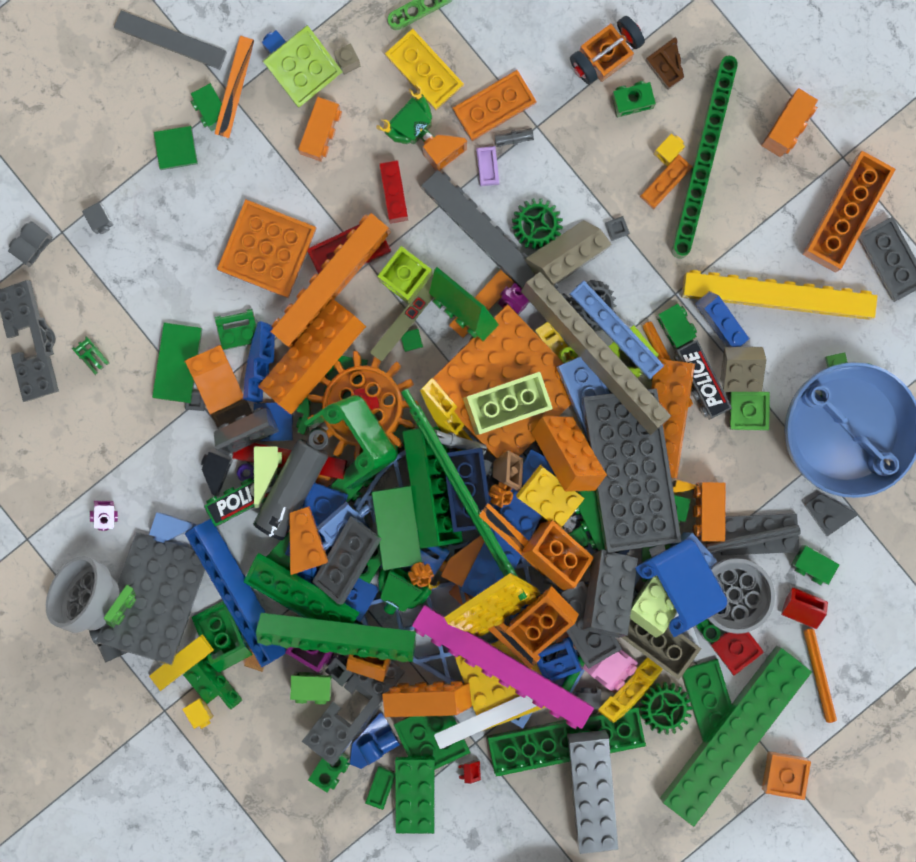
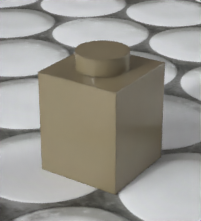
[334,43,361,75]

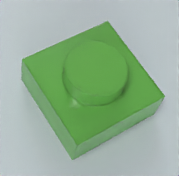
[825,352,848,368]

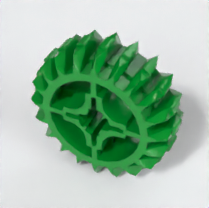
[512,198,563,250]
[640,682,693,735]

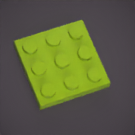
[262,25,343,108]

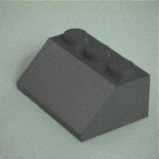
[214,407,279,455]

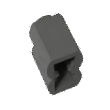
[8,221,53,267]

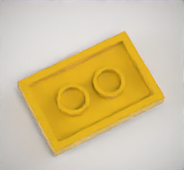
[516,465,585,528]

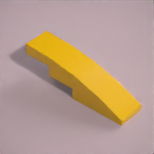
[420,378,473,451]
[149,634,214,691]

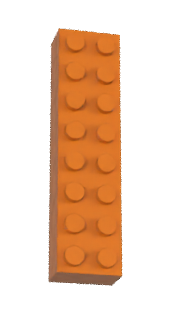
[270,213,391,348]

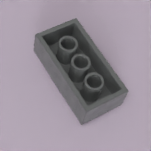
[582,550,638,638]

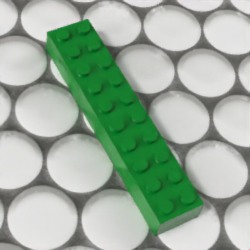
[660,645,812,827]

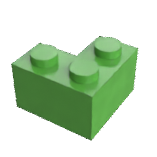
[290,672,332,704]

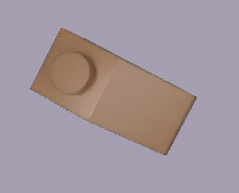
[492,451,523,491]

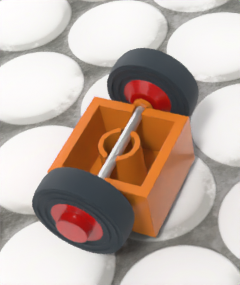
[570,16,645,85]

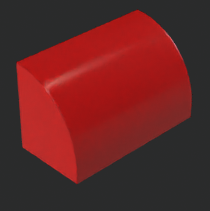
[781,587,828,629]

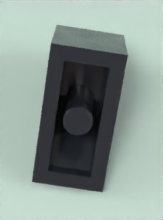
[201,452,233,496]

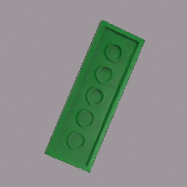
[244,553,360,624]

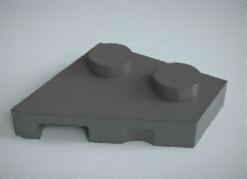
[804,494,857,536]

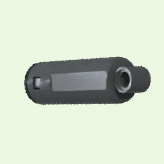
[253,427,329,540]

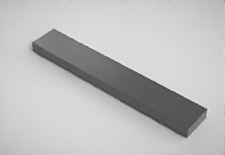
[114,10,227,70]

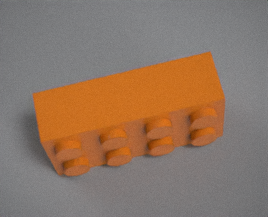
[532,417,607,492]
[382,681,472,717]

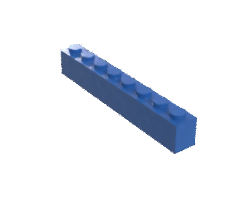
[185,519,287,668]

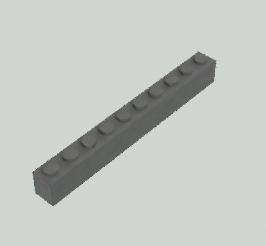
[421,170,571,304]

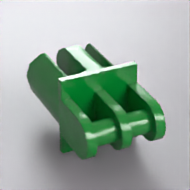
[72,336,109,375]

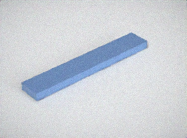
[569,280,664,379]

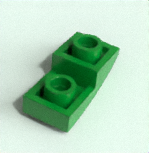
[296,396,311,435]

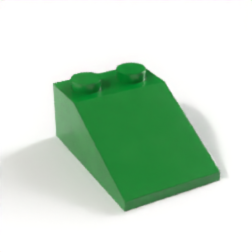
[192,601,253,673]

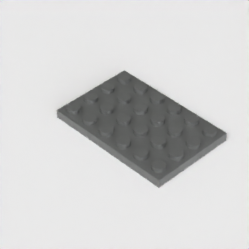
[96,532,205,666]

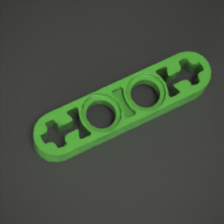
[388,0,453,30]

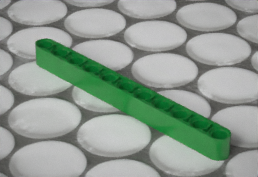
[672,55,738,259]

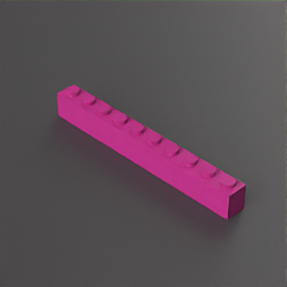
[412,604,594,729]

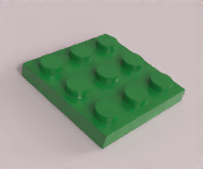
[393,715,471,770]

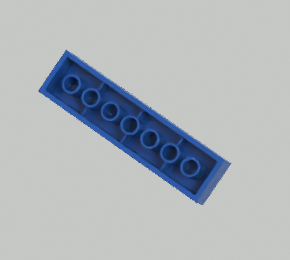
[461,450,556,597]

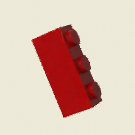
[379,160,409,224]

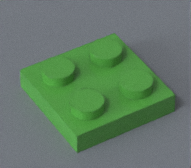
[730,392,770,431]
[104,585,137,628]

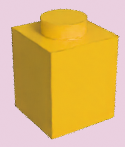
[654,133,685,167]
[182,698,214,729]

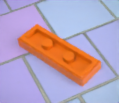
[640,155,693,210]

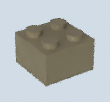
[720,347,767,392]

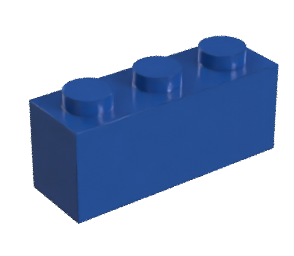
[695,291,750,347]

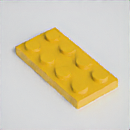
[385,29,464,111]

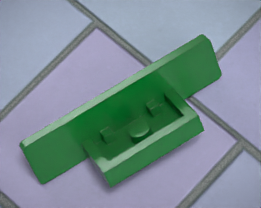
[183,656,242,710]

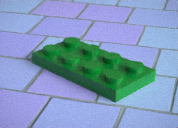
[395,757,435,834]

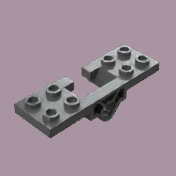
[0,280,59,402]
[302,661,405,766]

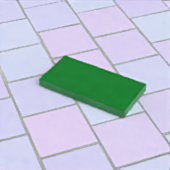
[152,323,203,404]
[371,486,422,570]
[682,658,732,742]

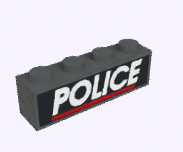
[674,340,732,420]

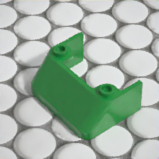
[304,395,398,489]

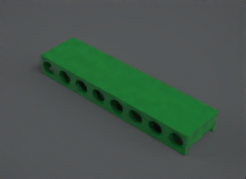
[487,705,646,777]

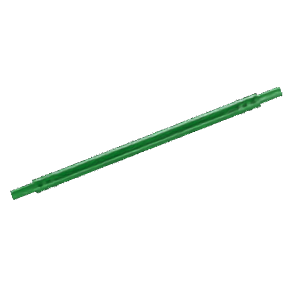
[401,389,527,601]

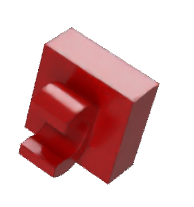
[458,760,481,784]

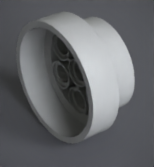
[46,556,119,633]
[707,558,775,633]

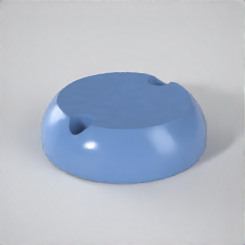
[784,362,916,498]

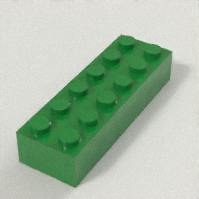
[403,427,463,549]

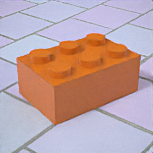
[761,88,818,158]
[692,482,726,541]
[521,520,594,590]
[506,586,579,658]

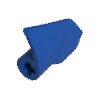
[350,713,400,769]

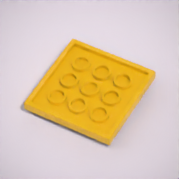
[444,573,541,637]
[455,640,546,731]

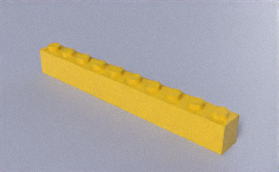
[681,270,878,320]

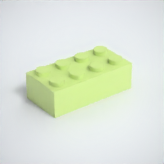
[463,372,553,435]
[630,575,677,638]

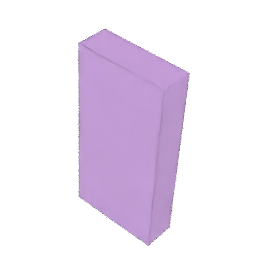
[476,146,499,187]

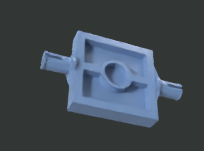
[317,502,372,550]

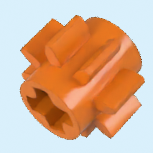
[489,482,513,508]
[408,562,434,587]

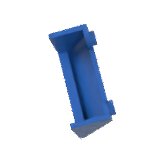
[635,539,727,637]

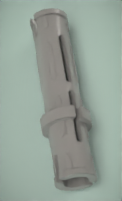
[434,430,487,455]

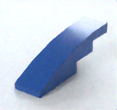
[243,321,275,403]

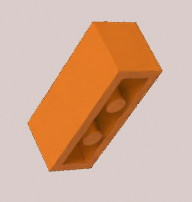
[298,97,342,162]

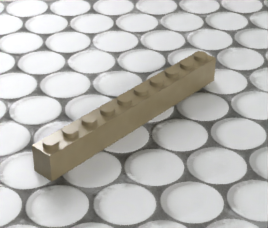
[521,272,671,435]

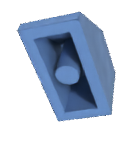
[149,512,196,543]

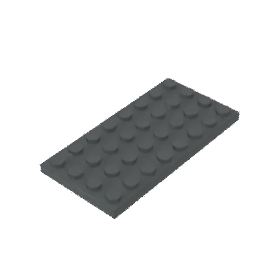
[581,389,682,553]

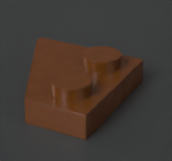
[645,37,684,90]

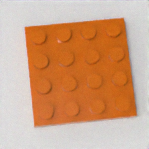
[217,199,317,299]

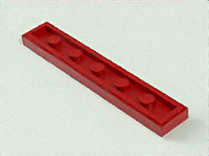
[232,443,347,480]

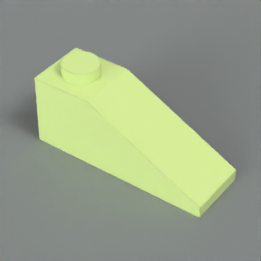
[254,447,282,508]

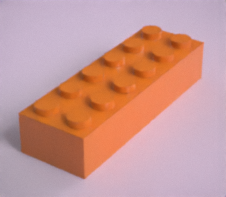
[802,151,896,273]
[258,299,366,414]

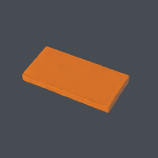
[452,70,537,141]

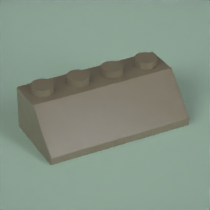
[525,220,612,286]

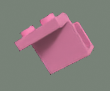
[583,650,639,693]

